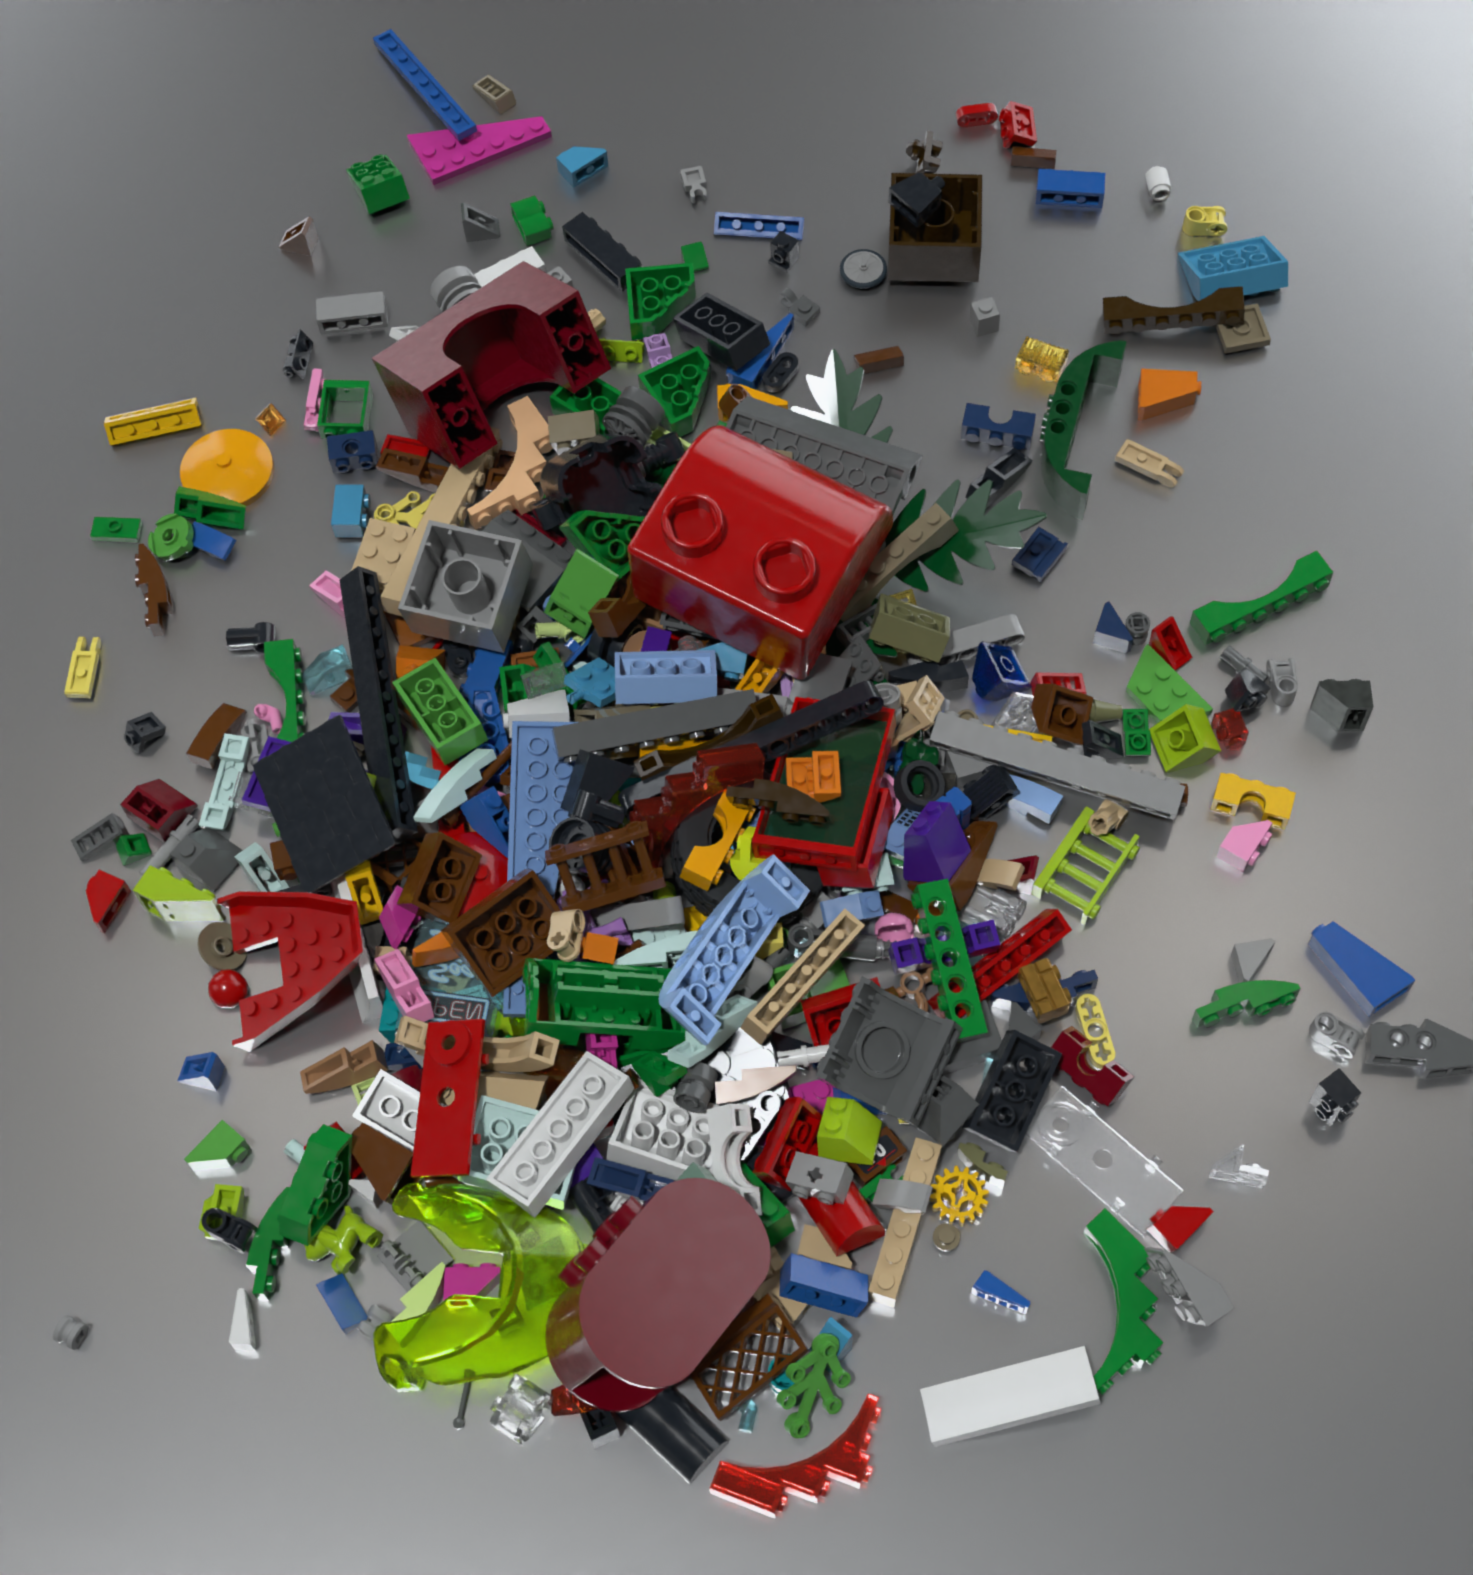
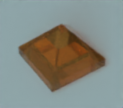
[255,403,286,436]

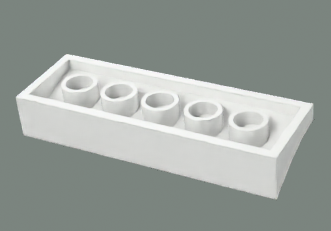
[330,874,384,1023]
[486,1051,635,1218]
[352,1069,498,1200]
[920,1346,1101,1447]

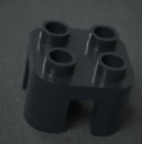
[540,434,662,543]

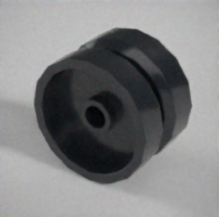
[587,621,644,668]

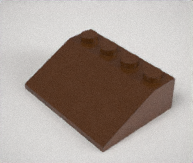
[441,869,561,997]

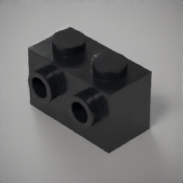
[1309,1068,1361,1126]

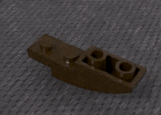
[726,778,833,826]

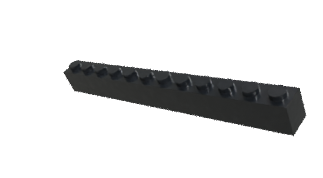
[339,566,418,844]

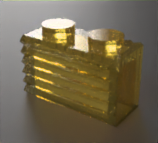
[1015,336,1069,383]

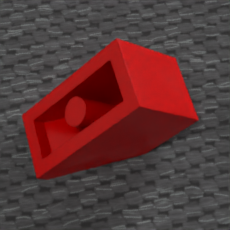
[85,869,131,933]
[1146,1206,1214,1253]

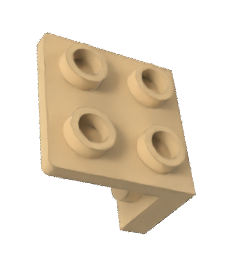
[893,675,945,742]

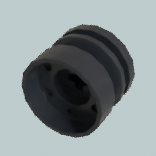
[549,817,618,877]

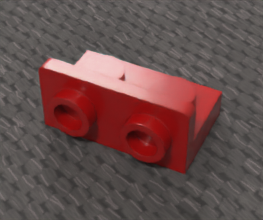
[999,101,1037,149]

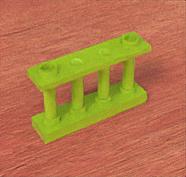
[1031,806,1140,925]

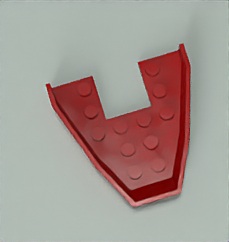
[217,891,363,1052]

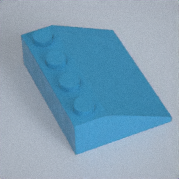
[1178,236,1288,301]

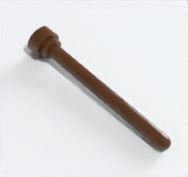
[439,741,512,828]

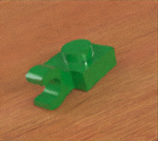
[859,1164,904,1204]

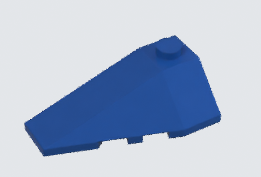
[460,686,511,787]

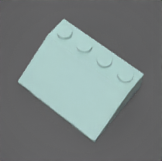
[457,1095,576,1210]

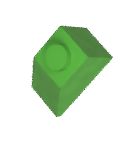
[184,1120,251,1171]

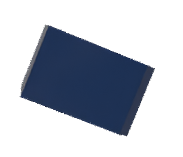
[1093,601,1133,653]

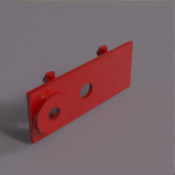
[411,1019,489,1178]

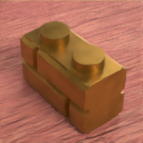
[1017,958,1072,1023]

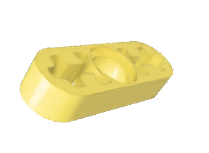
[1075,994,1115,1069]

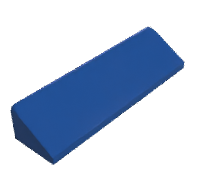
[714,212,805,240]

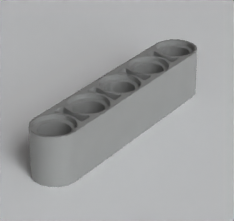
[905,614,1025,666]
[590,896,685,931]

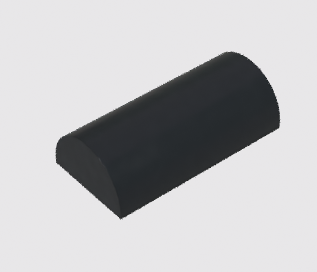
[615,1386,729,1485]

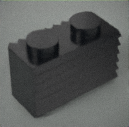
[962,765,1020,821]

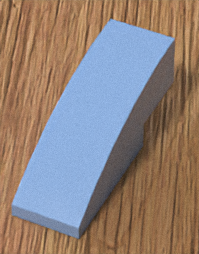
[1004,775,1063,824]

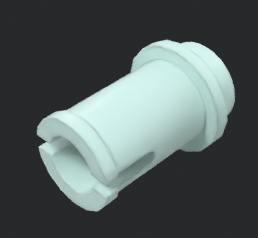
[284,1139,305,1164]

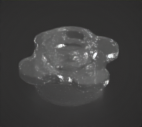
[675,636,703,651]

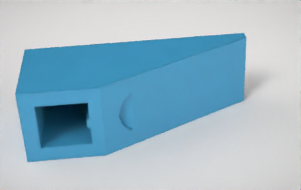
[698,642,750,682]

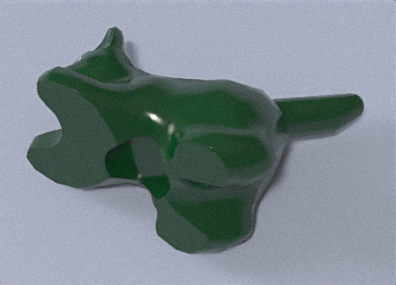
[894,730,940,795]

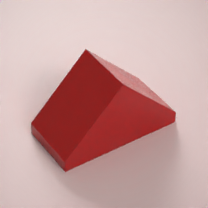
[1149,616,1193,670]

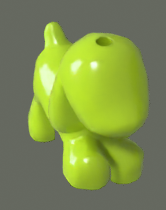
[304,1205,383,1275]

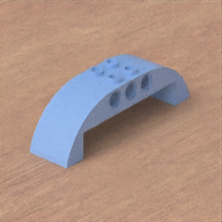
[659,855,810,1046]

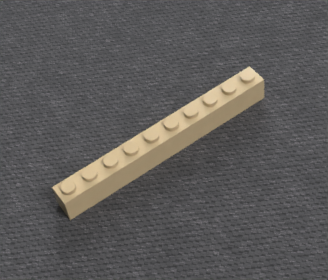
[381,427,503,617]

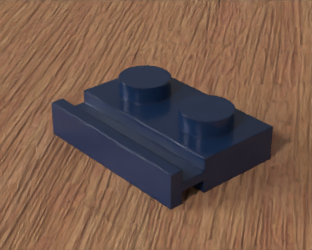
[1011,526,1068,582]

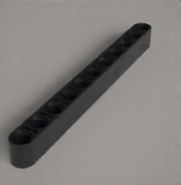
[618,681,884,821]

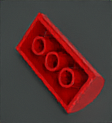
[799,1143,885,1257]

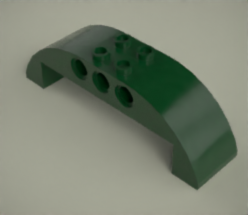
[1040,340,1127,520]

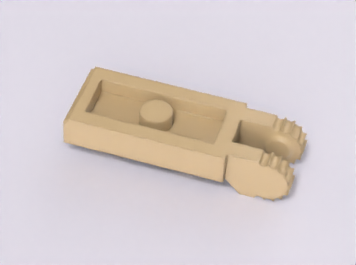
[1115,439,1184,488]

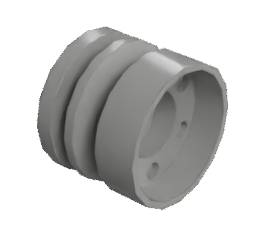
[430,266,482,312]

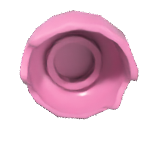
[874,913,914,942]

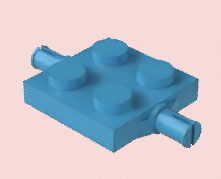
[564,658,616,708]

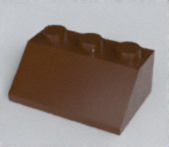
[397,832,482,925]

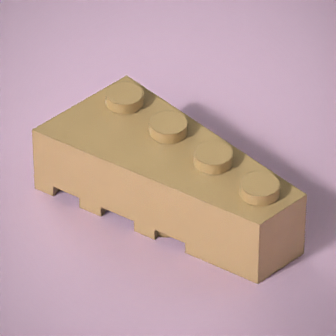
[439,1071,549,1110]

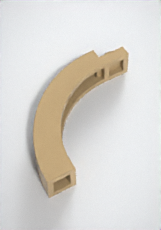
[394,1015,560,1072]

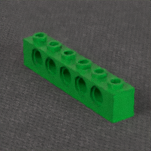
[911,879,988,1043]

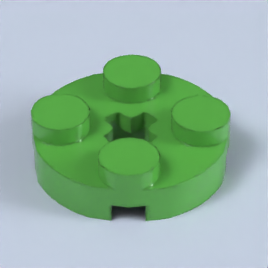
[148,513,194,562]

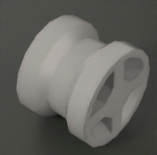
[53,1315,88,1350]

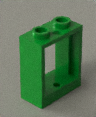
[317,380,373,439]

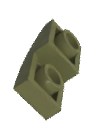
[957,1142,1008,1189]

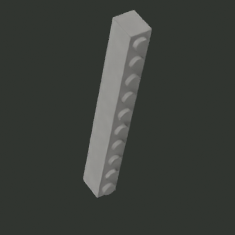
[929,710,1185,820]

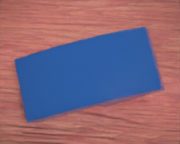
[192,521,237,561]

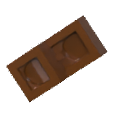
[485,449,516,492]

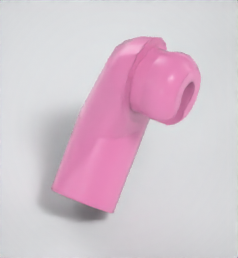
[254,704,283,734]

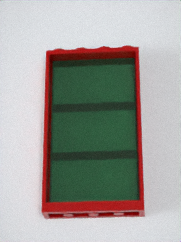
[752,697,896,872]

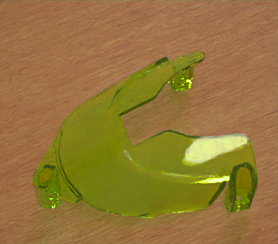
[373,1183,588,1393]

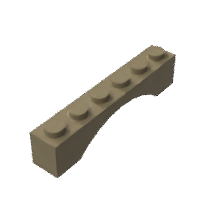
[840,503,959,622]

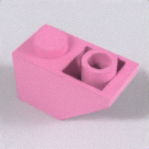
[1216,820,1273,872]

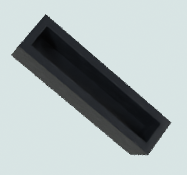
[562,212,642,292]

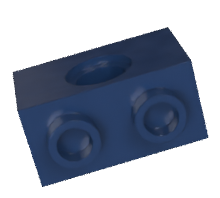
[327,430,379,473]

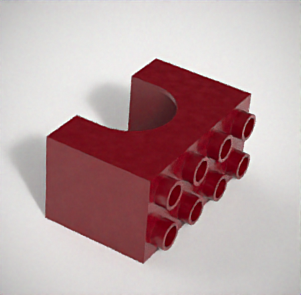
[372,261,611,469]

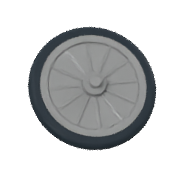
[840,249,887,289]

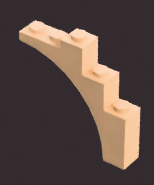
[467,396,554,530]

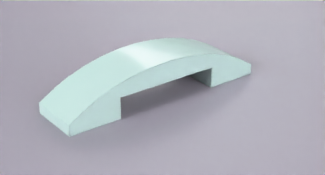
[199,733,250,831]

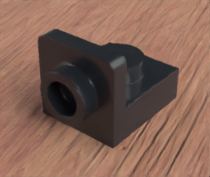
[124,712,166,753]

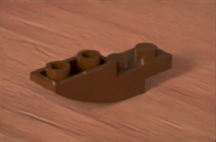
[135,543,173,637]

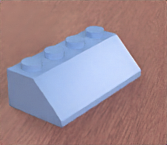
[615,650,717,706]

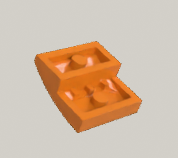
[786,751,841,803]

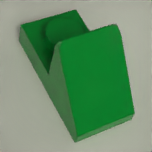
[632,1051,688,1097]

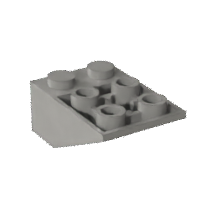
[1144,1247,1234,1327]

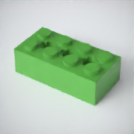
[392,658,488,765]

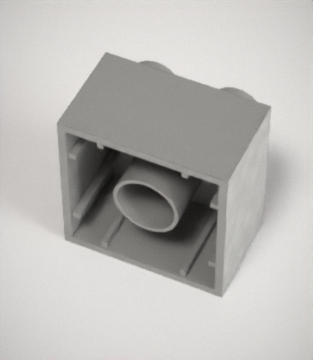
[398,520,533,653]

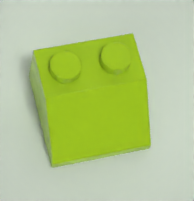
[1149,704,1221,773]
[817,1097,882,1165]

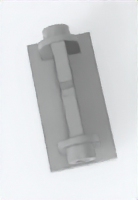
[241,719,268,772]

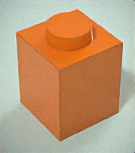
[580,932,619,964]

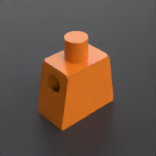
[396,645,445,680]

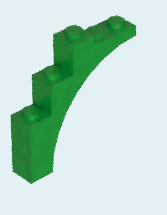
[1083,1208,1164,1396]

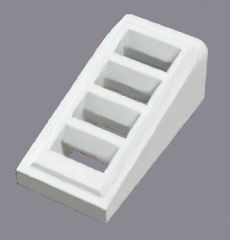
[229,1288,256,1351]

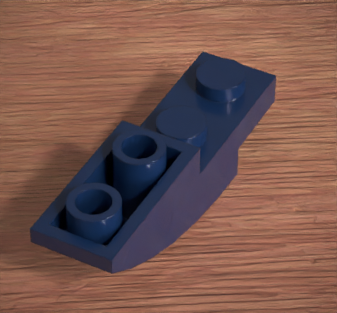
[990,969,1098,1013]

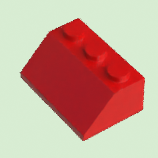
[801,977,880,1047]
[752,1097,822,1191]

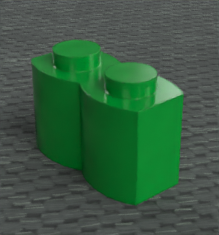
[510,195,554,246]

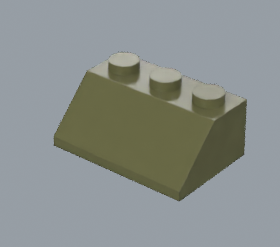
[869,593,950,663]

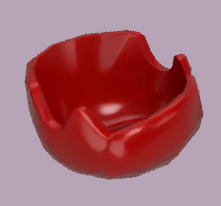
[208,969,248,1008]

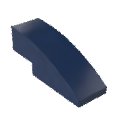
[587,1157,675,1203]

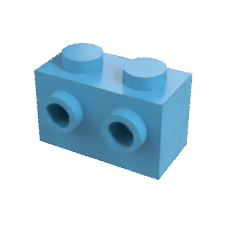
[331,485,371,537]

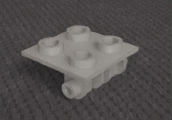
[377,1220,454,1292]

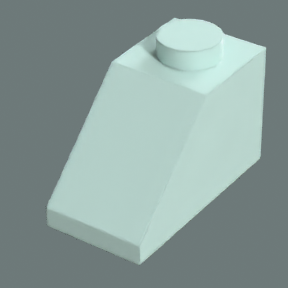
[234,842,289,892]

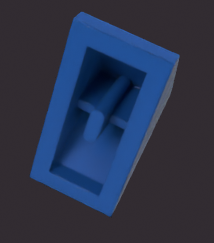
[177,1052,225,1091]

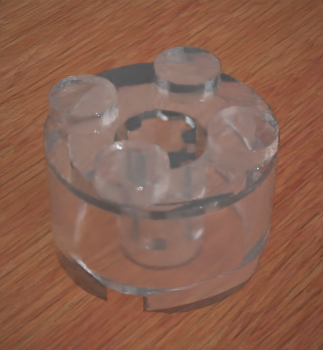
[490,1374,553,1445]

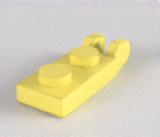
[64,636,101,699]

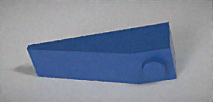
[726,313,794,390]

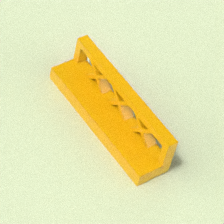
[103,398,202,445]

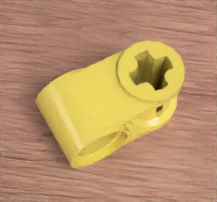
[1182,206,1227,237]

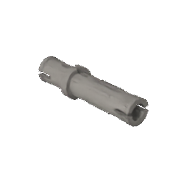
[139,814,200,876]

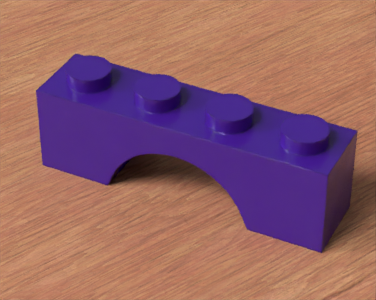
[888,919,1001,975]

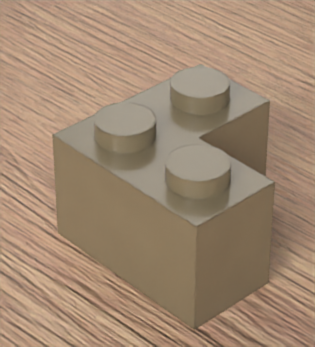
[547,410,600,455]

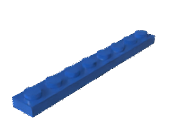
[373,29,477,141]

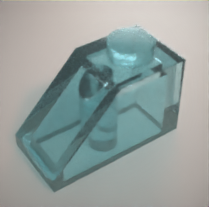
[303,644,353,696]

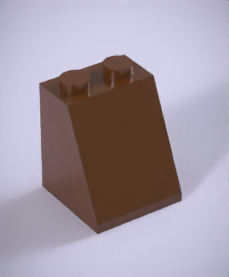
[351,1122,423,1210]

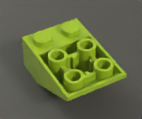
[133,865,226,922]

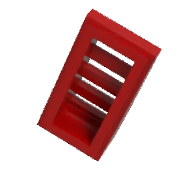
[1030,672,1087,696]

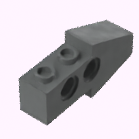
[1365,1019,1473,1079]

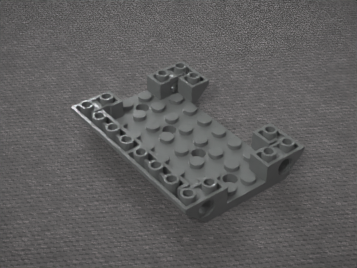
[726,396,923,557]

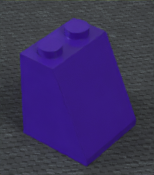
[903,801,971,882]

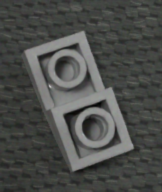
[872,1179,933,1213]

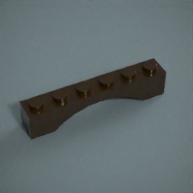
[1103,286,1245,334]
[633,694,784,781]

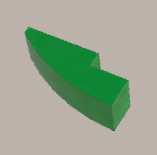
[174,486,246,529]

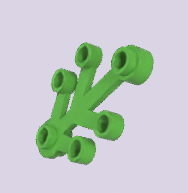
[776,1333,851,1438]

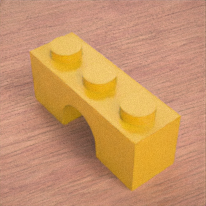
[1210,773,1296,830]

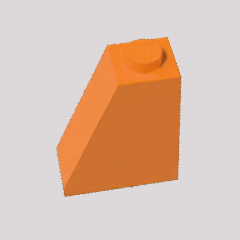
[1138,368,1202,421]

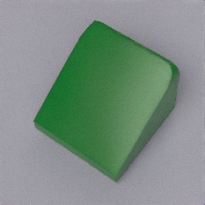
[681,241,709,272]
[116,833,152,866]

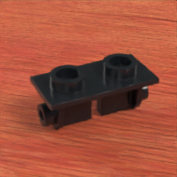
[283,329,313,380]

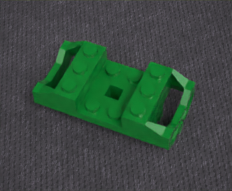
[522,958,686,1051]

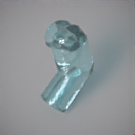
[736,1394,757,1433]

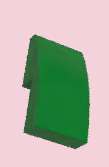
[1122,709,1151,756]

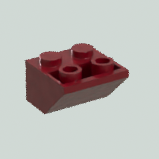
[120,779,198,843]

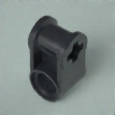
[201,1208,258,1253]

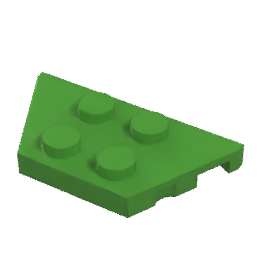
[1126,644,1213,723]

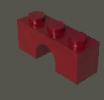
[1051,1026,1134,1106]

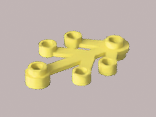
[374,491,465,529]

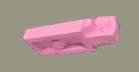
[304,368,327,432]

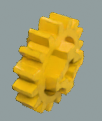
[929,1165,989,1227]

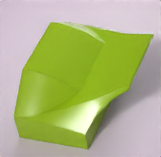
[198,1184,244,1240]

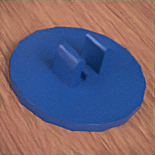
[563,631,593,668]

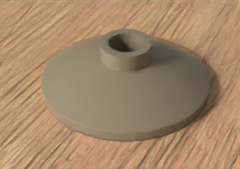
[197,922,247,971]

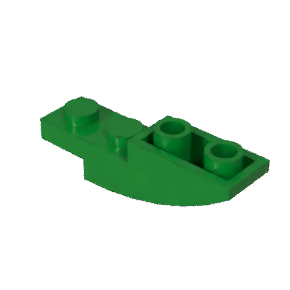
[1192,980,1301,1028]
[246,1187,290,1301]

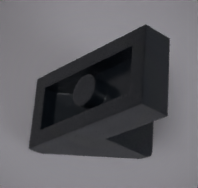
[1082,720,1124,759]

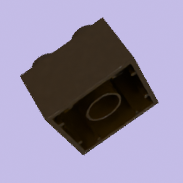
[888,173,982,282]

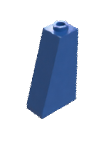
[1308,921,1415,1017]

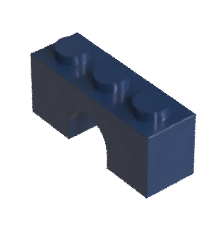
[961,403,1036,450]

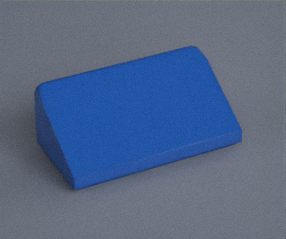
[316,1274,367,1335]

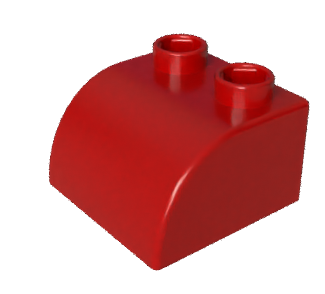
[627,425,893,680]

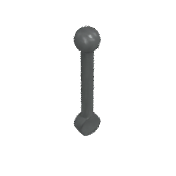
[453,1370,474,1429]

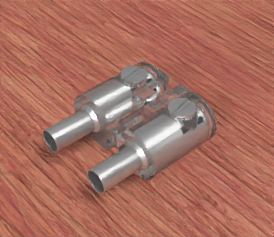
[964,886,1027,939]

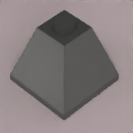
[170,828,243,892]

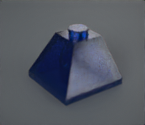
[972,641,1032,701]

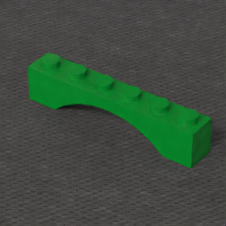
[1190,550,1333,645]
[264,639,305,742]

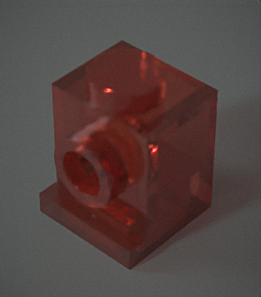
[1211,709,1249,750]

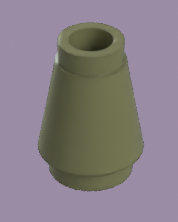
[1088,699,1122,723]

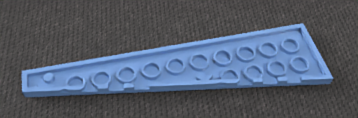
[503,721,578,1017]

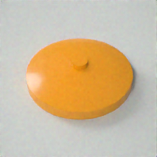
[180,429,274,507]

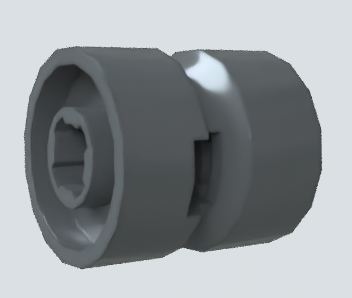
[673,1062,718,1113]

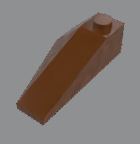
[907,821,998,911]

